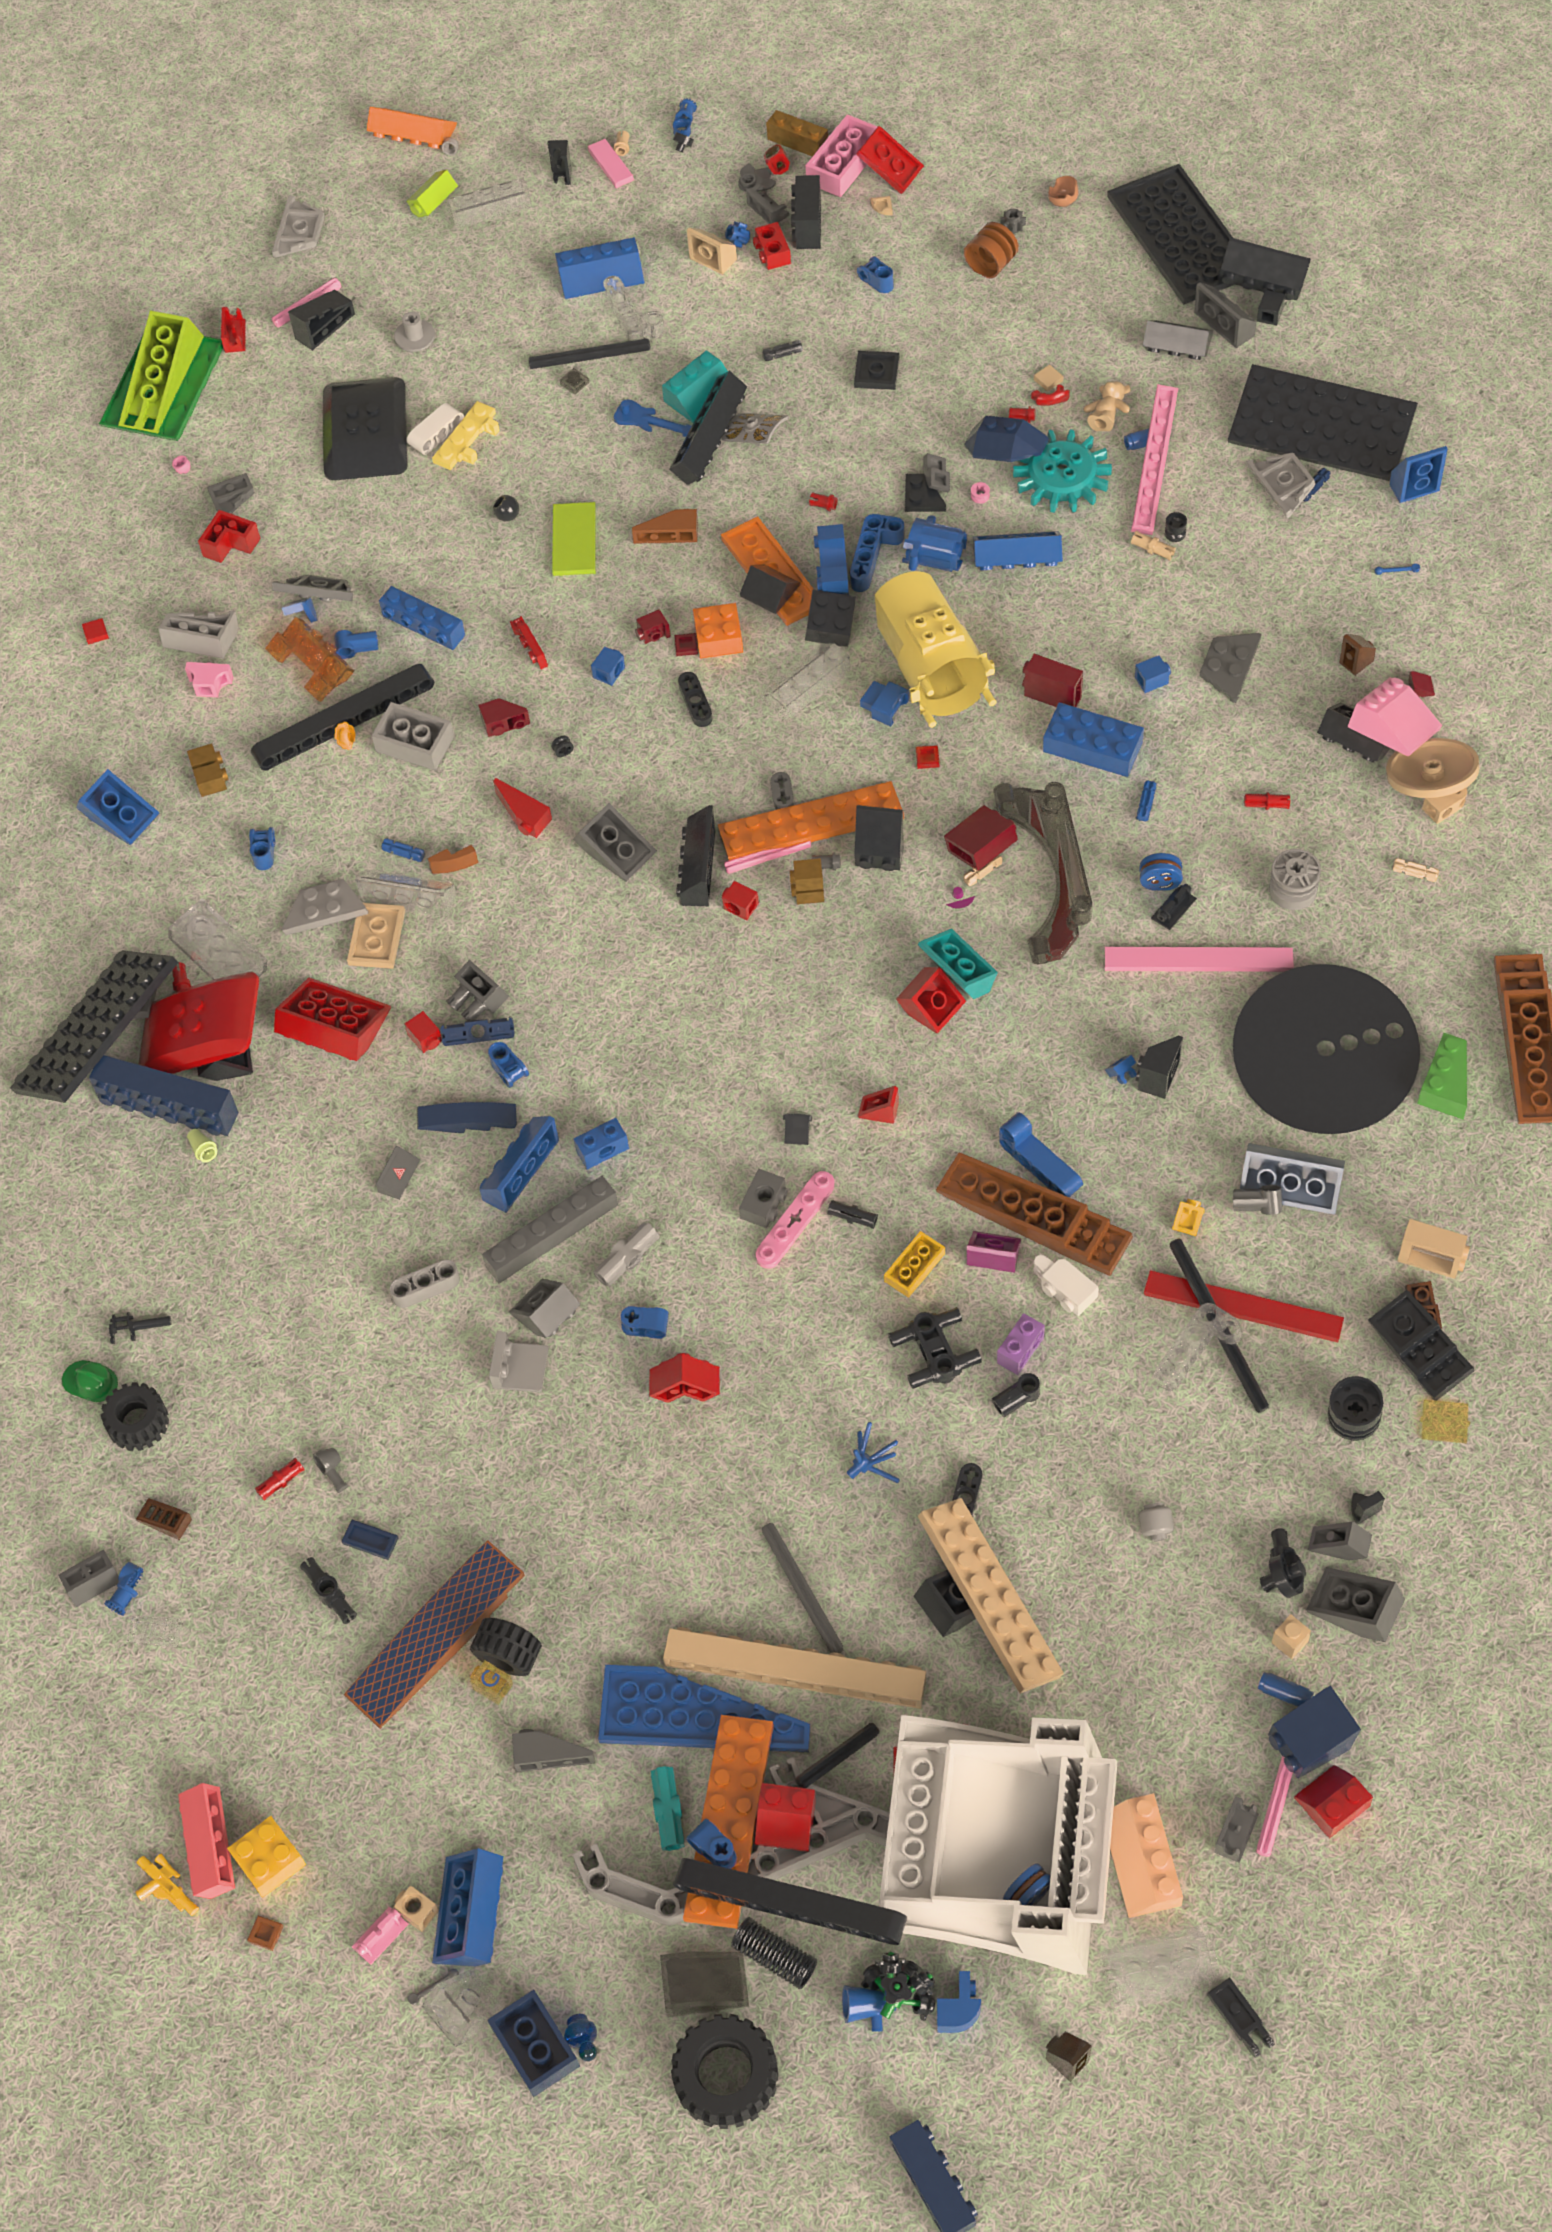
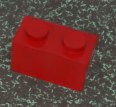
[896,967,966,1033]
[1294,1764,1373,1839]
[755,1783,816,1852]

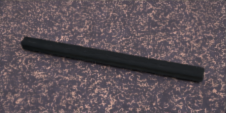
[1170,1238,1269,1413]

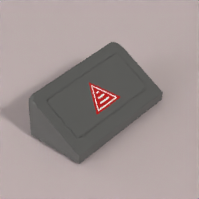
[376,1146,420,1200]

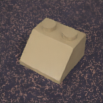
[687,227,737,275]

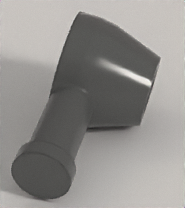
[313,1448,348,1493]

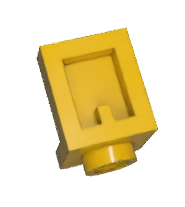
[1172,1198,1205,1237]

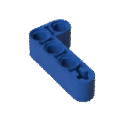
[850,514,905,592]
[999,1112,1083,1197]

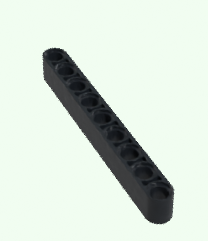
[251,664,435,771]
[673,1858,907,1945]

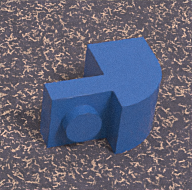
[937,1971,981,2033]

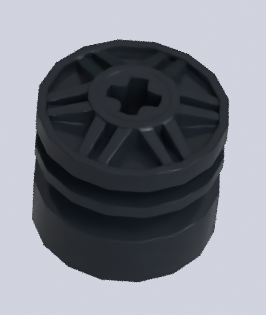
[1328,1376,1384,1441]

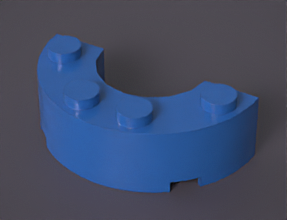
[814,524,849,595]

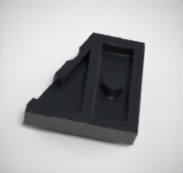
[905,474,946,512]

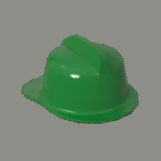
[61,1360,118,1403]

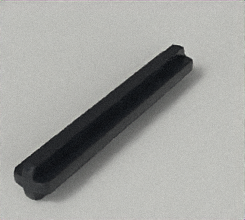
[795,1723,880,1788]

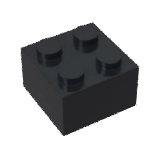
[805,590,856,647]

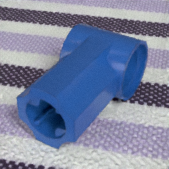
[334,630,379,659]

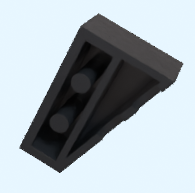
[288,289,355,351]

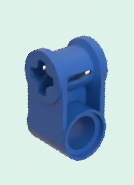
[857,256,894,293]
[249,827,275,870]
[488,1042,529,1088]
[620,1306,669,1339]
[686,1819,737,1869]

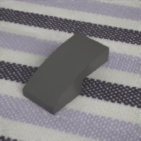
[923,453,950,493]

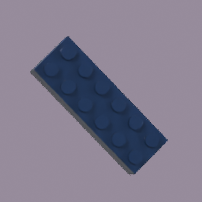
[89,1055,239,1136]

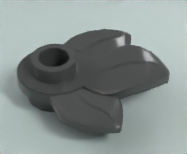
[738,164,776,192]

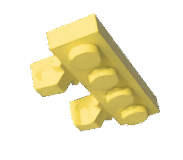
[432,401,500,470]

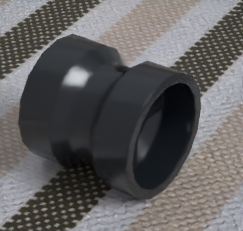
[1165,512,1187,542]

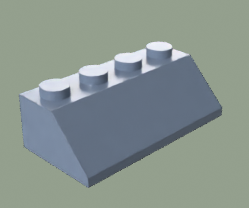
[1240,1143,1345,1215]

